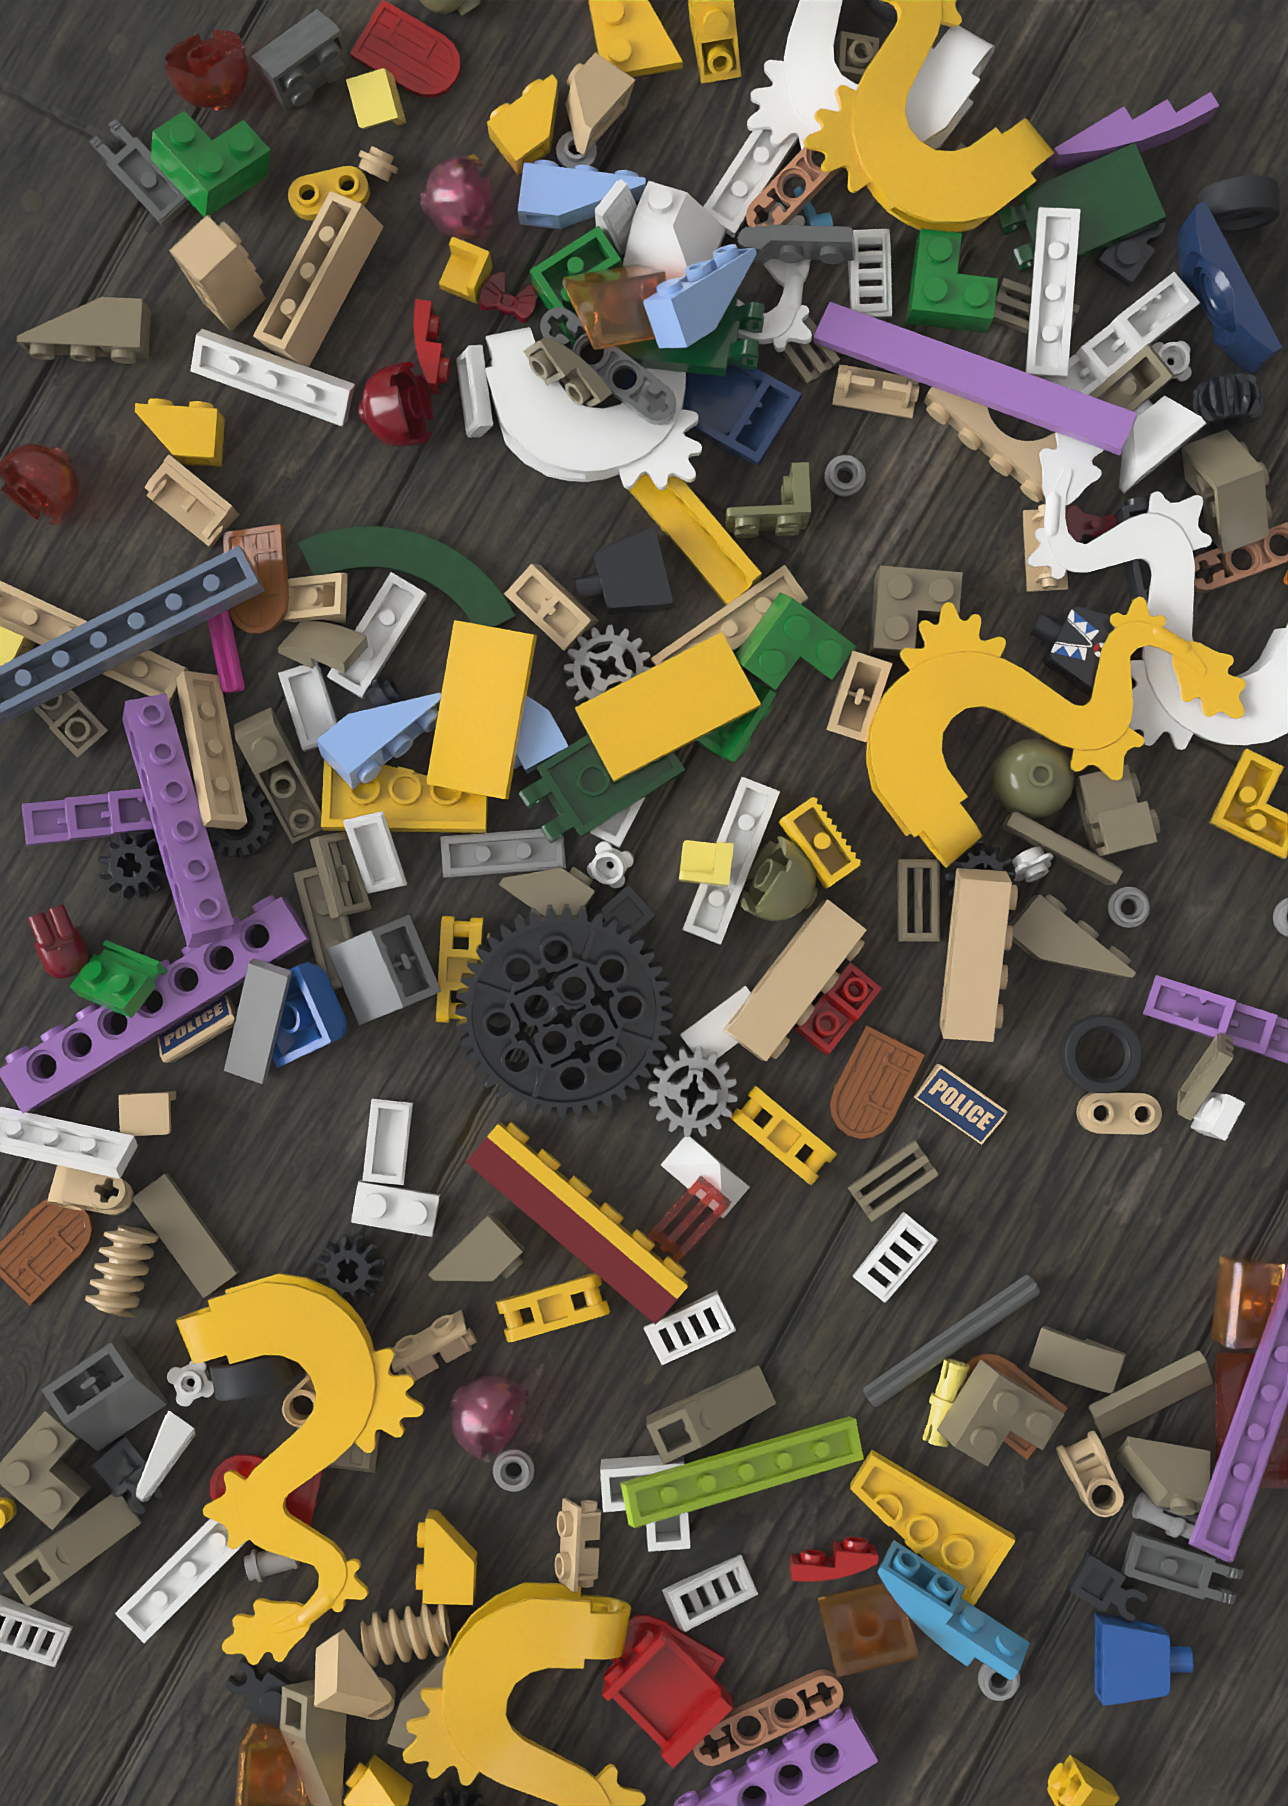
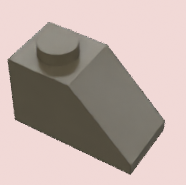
[499,867,596,917]
[428,1212,525,1281]
[1117,1437,1210,1515]

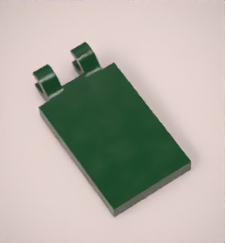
[998,142,1166,272]
[603,282,764,377]
[519,734,685,844]

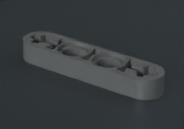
[540,307,677,425]

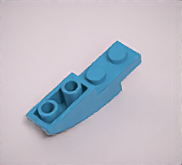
[877,1540,1030,1681]

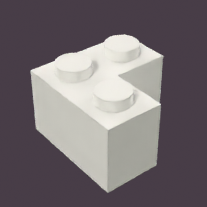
[600,1455,690,1552]

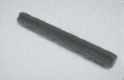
[863,1275,1040,1407]

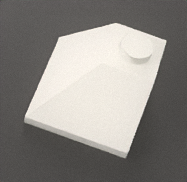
[621,181,726,286]
[1119,396,1206,494]

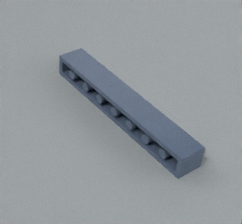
[0,545,265,725]

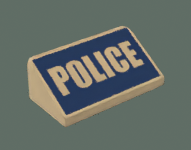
[157,995,238,1063]
[914,1064,1008,1145]

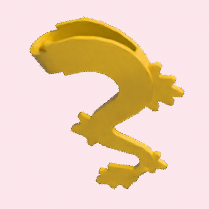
[803,0,1054,233]
[866,597,1246,868]
[176,1273,425,1665]
[403,1582,645,1806]

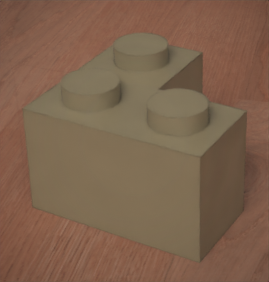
[1181,429,1272,554]
[869,566,963,658]
[1074,764,1160,857]
[937,1359,1065,1467]
[0,1406,92,1530]

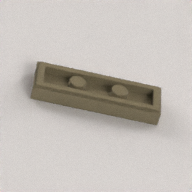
[1000,812,1123,886]
[294,867,354,990]
[131,1173,239,1298]
[1089,1350,1213,1439]

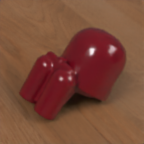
[27,904,89,979]

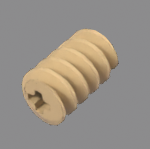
[85,1224,158,1317]
[361,1603,451,1668]

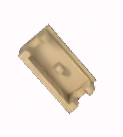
[145,454,239,548]
[505,563,599,651]

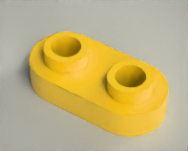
[288,166,370,221]

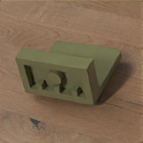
[725,462,811,538]

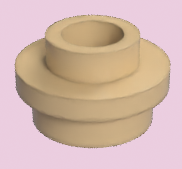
[358,146,398,182]

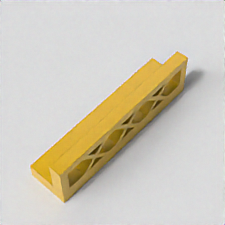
[628,474,762,605]

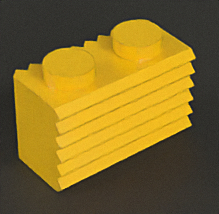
[779,797,861,889]

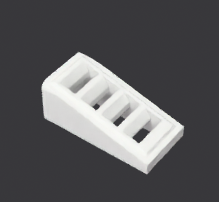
[595,179,637,255]
[848,229,892,319]
[852,1212,938,1302]
[643,1290,736,1365]
[136,1411,195,1502]
[662,1555,758,1632]
[0,1595,73,1667]

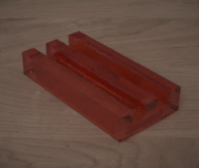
[647,1175,732,1263]

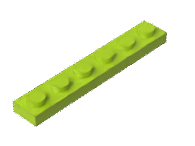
[621,1416,864,1528]

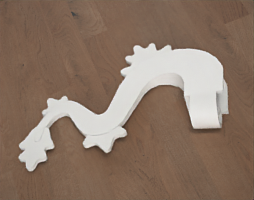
[747,0,995,150]
[485,203,812,490]
[1027,432,1288,750]

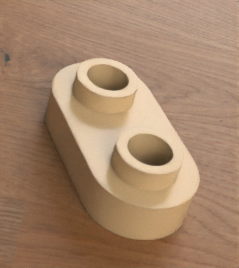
[1076,1092,1162,1135]

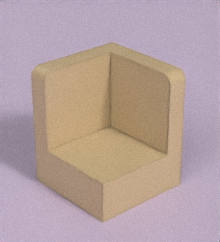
[118,1091,176,1136]

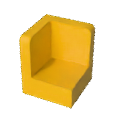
[439,237,493,304]

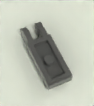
[89,119,191,228]
[737,225,855,265]
[1121,1531,1244,1605]

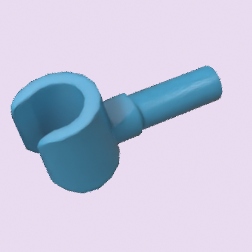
[793,186,833,226]

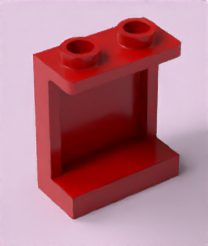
[602,1624,733,1769]

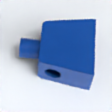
[1095,1613,1193,1705]

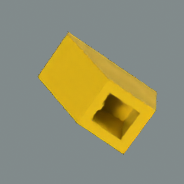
[688,0,741,84]
[487,74,559,175]
[135,399,225,467]
[416,1509,477,1605]
[1047,1755,1119,1806]

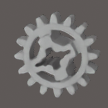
[564,625,651,703]
[648,1046,737,1137]

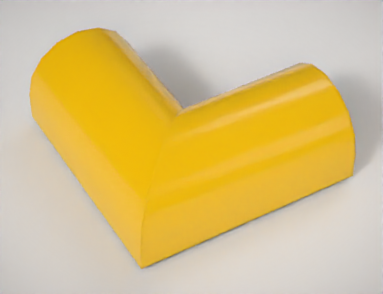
[1209,749,1288,859]

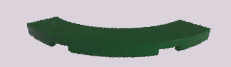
[298,526,516,628]

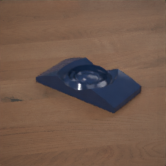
[1177,201,1282,375]
[621,366,803,466]

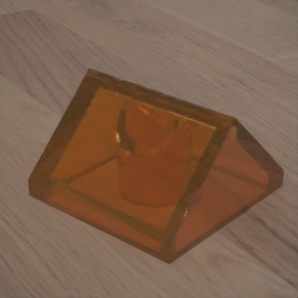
[562,264,666,350]
[1211,1256,1285,1349]
[818,1583,919,1677]
[235,1723,308,1806]

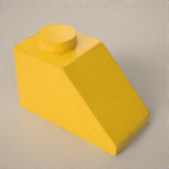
[344,1754,413,1806]

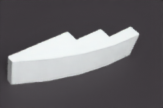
[1045,272,1200,395]

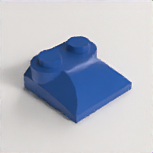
[272,962,347,1068]

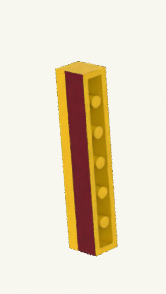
[466,1122,688,1325]

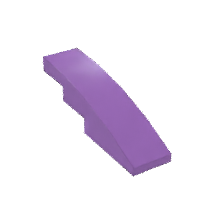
[1047,92,1219,170]
[22,789,154,846]
[1143,975,1288,1064]

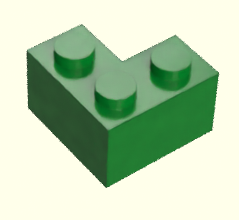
[151,111,271,218]
[530,226,622,348]
[906,228,998,333]
[735,592,856,690]

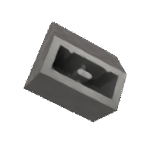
[251,9,351,111]
[327,915,441,1025]
[41,1335,168,1451]

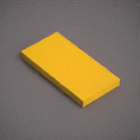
[426,620,537,799]
[575,632,761,782]

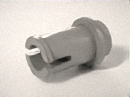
[244,1549,299,1583]

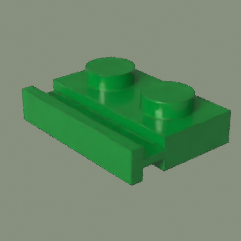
[69,940,168,1018]

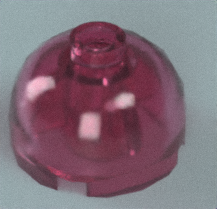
[421,154,493,240]
[450,1375,529,1463]

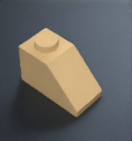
[566,53,635,156]

